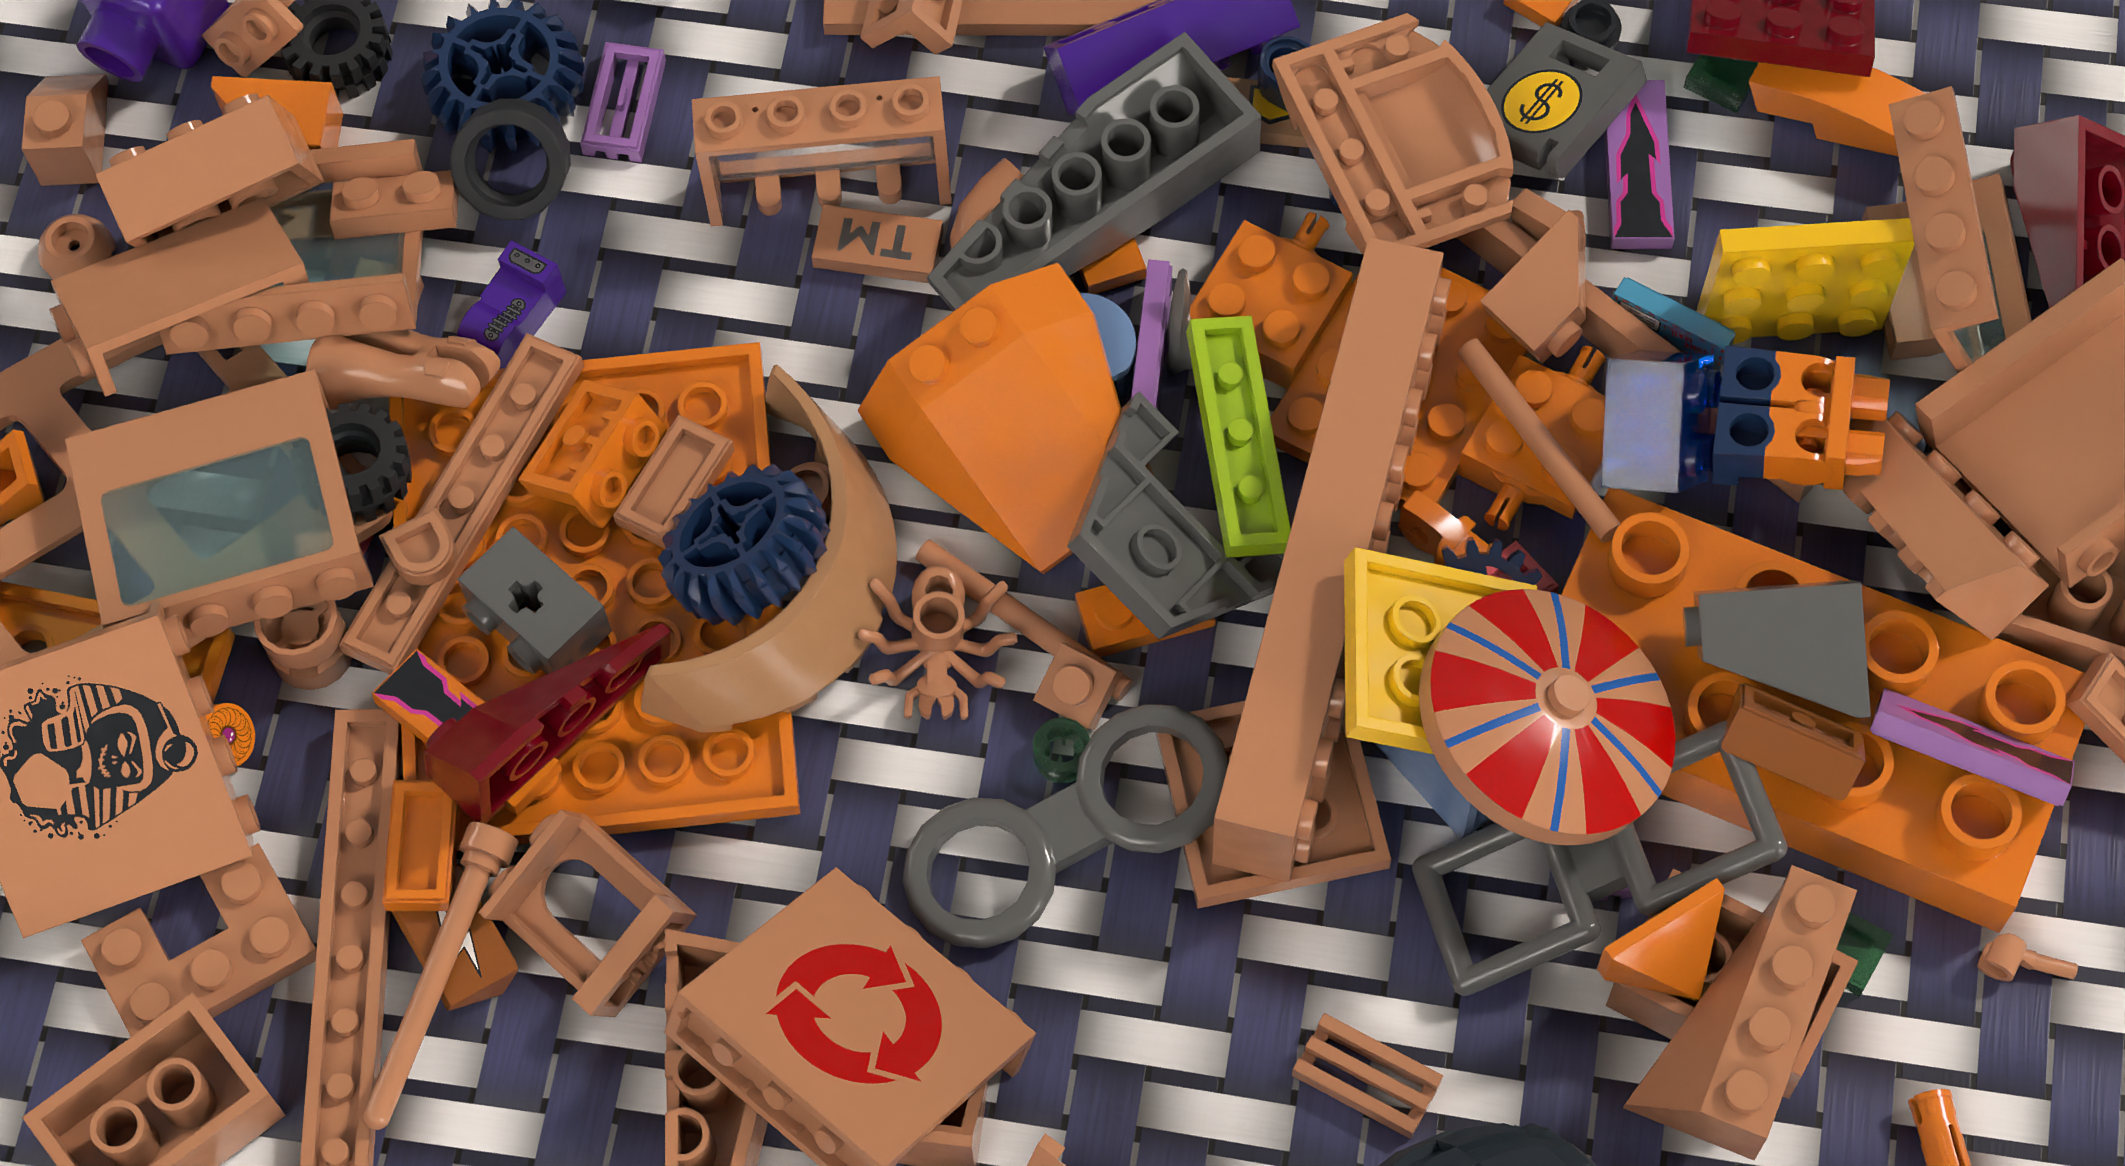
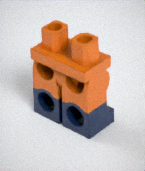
[1712,345,1890,490]

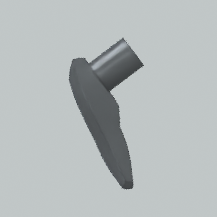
[1164,268,1193,376]

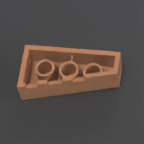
[665,929,768,1166]

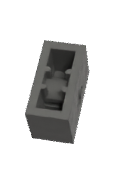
[457,527,612,675]

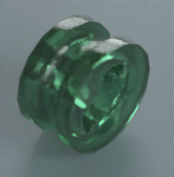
[1033,717,1090,783]

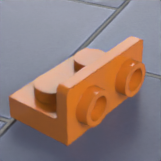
[518,379,667,528]

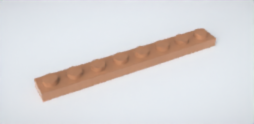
[300,709,402,1166]

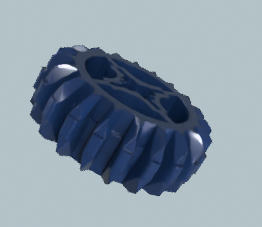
[421,0,585,154]
[658,464,830,626]

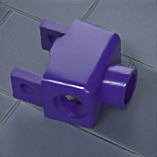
[76,0,230,82]

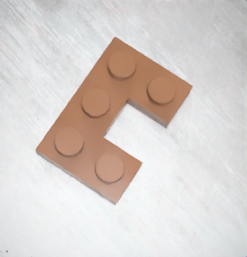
[81,843,317,1037]

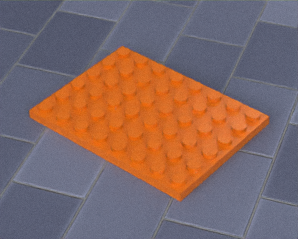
[389,342,801,851]

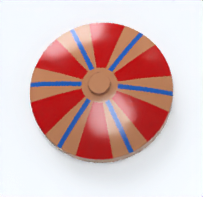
[1419,589,1676,845]

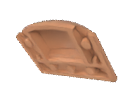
[1272,13,1514,255]

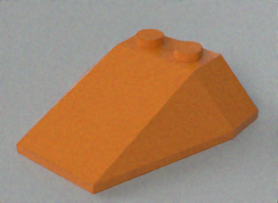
[857,263,1121,574]

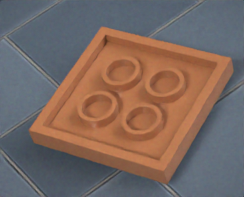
[1155,701,1391,909]

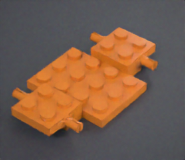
[1190,212,1632,531]

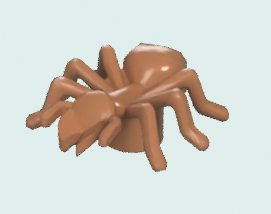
[858,565,1018,720]

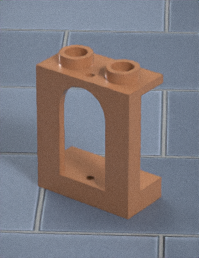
[478,809,697,1017]

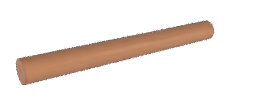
[1458,339,1620,543]
[915,539,1133,701]

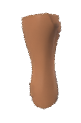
[306,329,501,410]

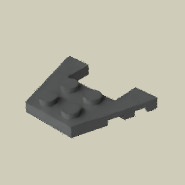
[1067,391,1284,639]

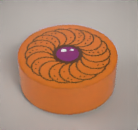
[205,703,255,766]

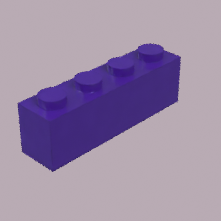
[1043,0,1300,116]

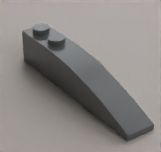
[927,32,1261,311]

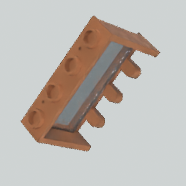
[692,76,952,227]

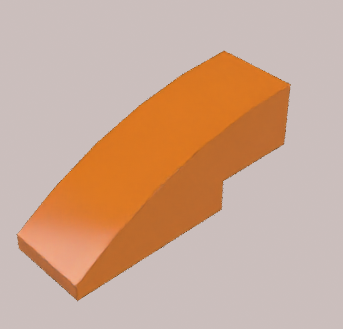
[1749,62,1926,156]

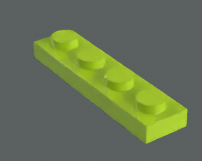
[1186,316,1291,558]

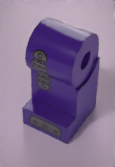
[457,240,567,369]

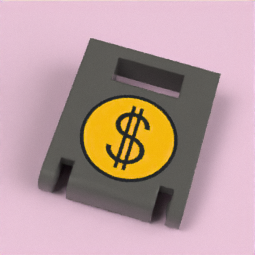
[1487,22,1647,178]

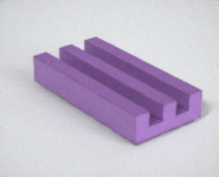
[580,42,666,163]

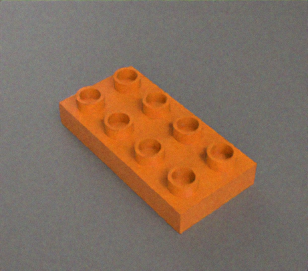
[1561,485,2085,933]

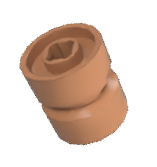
[253,600,352,690]

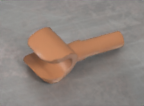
[1977,933,2078,981]

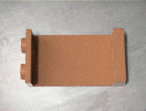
[49,198,310,397]

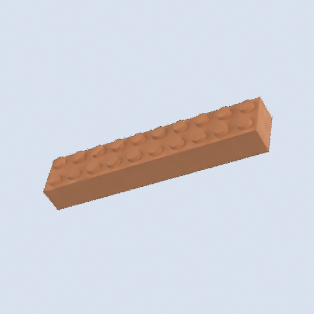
[1212,236,1451,882]

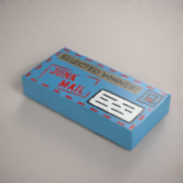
[1613,277,1736,378]

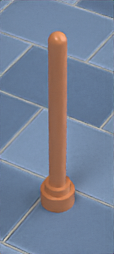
[363,822,519,1130]

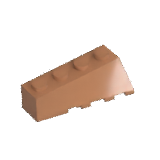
[1842,410,2049,640]
[1623,865,1858,1161]

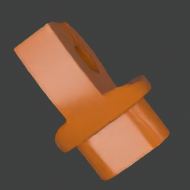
[1398,489,1489,565]

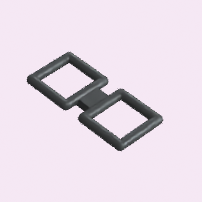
[1412,720,1788,996]

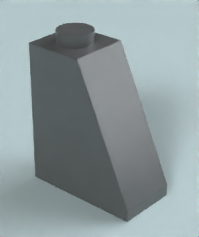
[1683,580,1871,718]

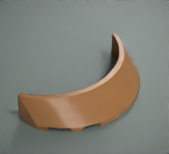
[641,365,897,733]

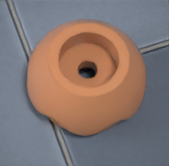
[37,214,116,280]

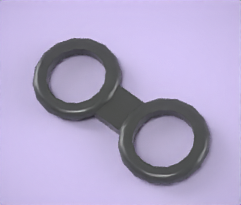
[902,704,1229,949]

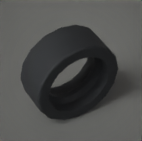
[450,99,571,220]

